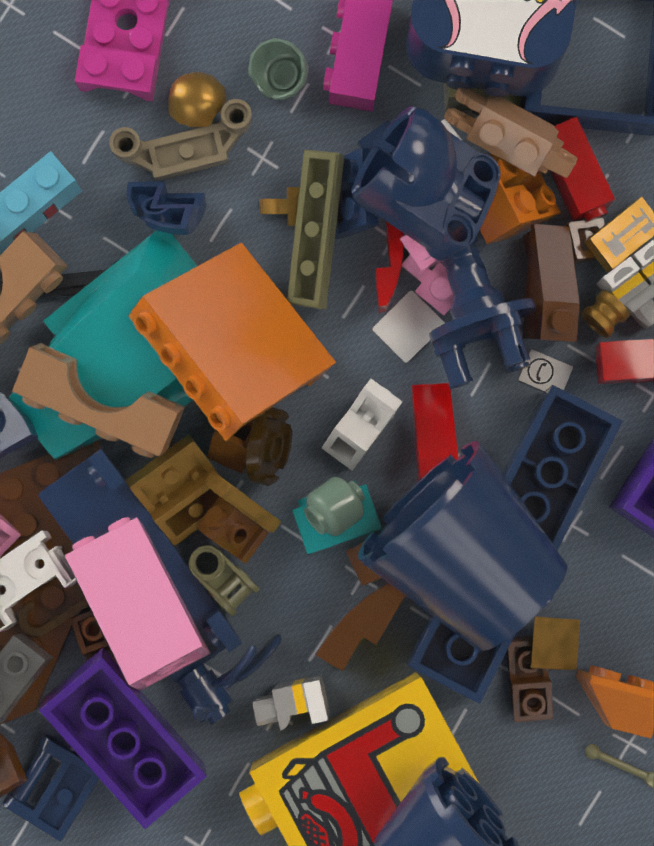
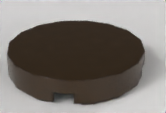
[246,407,293,486]

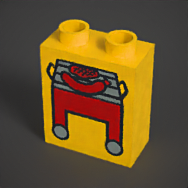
[239,672,479,846]

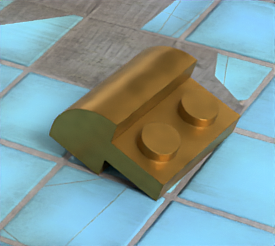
[125,434,230,546]

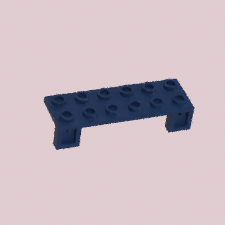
[39,449,242,683]

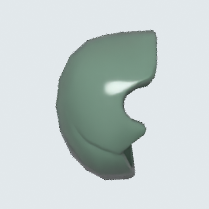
[248,38,309,101]

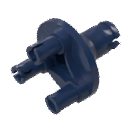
[429,245,536,389]

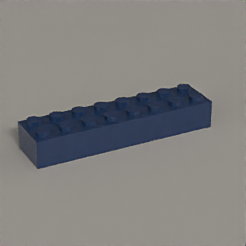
[406,385,623,704]

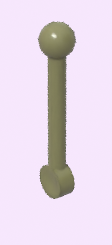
[585,744,654,788]

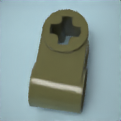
[189,545,261,617]

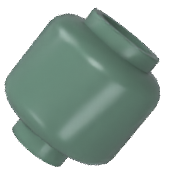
[304,477,365,536]

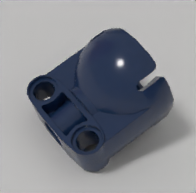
[351,106,501,261]

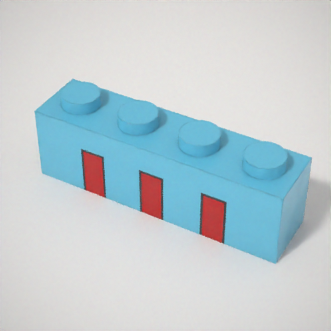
[0,151,82,255]

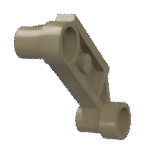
[109,99,252,181]

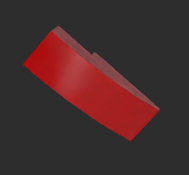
[595,339,654,385]

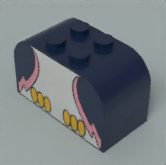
[406,0,577,97]

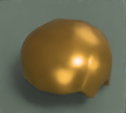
[168,72,227,127]

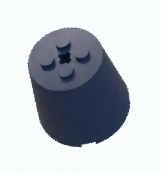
[358,441,568,651]

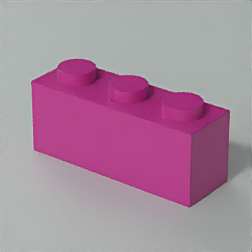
[323,0,393,112]

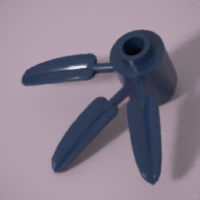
[177,634,282,725]

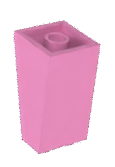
[65,517,211,691]

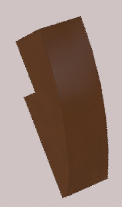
[315,582,405,671]

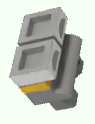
[596,239,654,330]
[252,674,330,730]

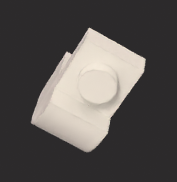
[322,379,402,471]

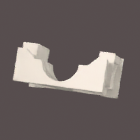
[0,530,78,632]

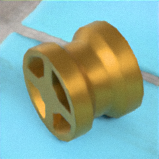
[580,290,630,339]

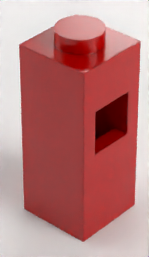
[550,117,615,222]

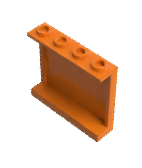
[128,242,336,441]

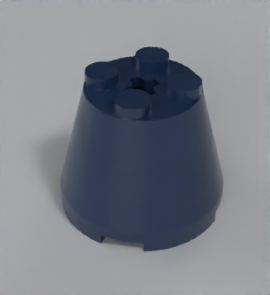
[374,757,519,846]

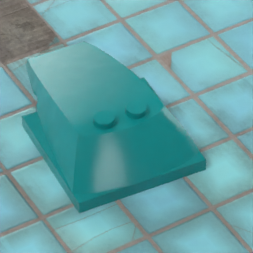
[9,230,197,460]

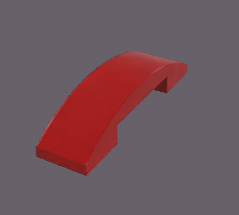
[375,221,404,313]

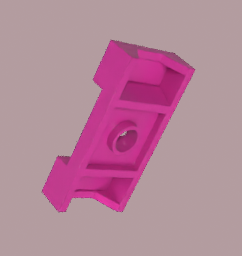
[75,0,170,102]

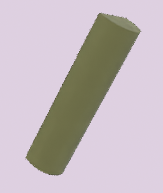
[287,149,345,309]

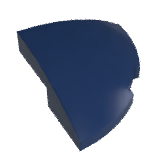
[126,181,207,235]

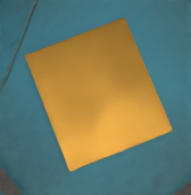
[531,617,580,670]

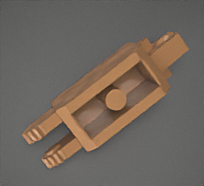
[444,88,577,178]

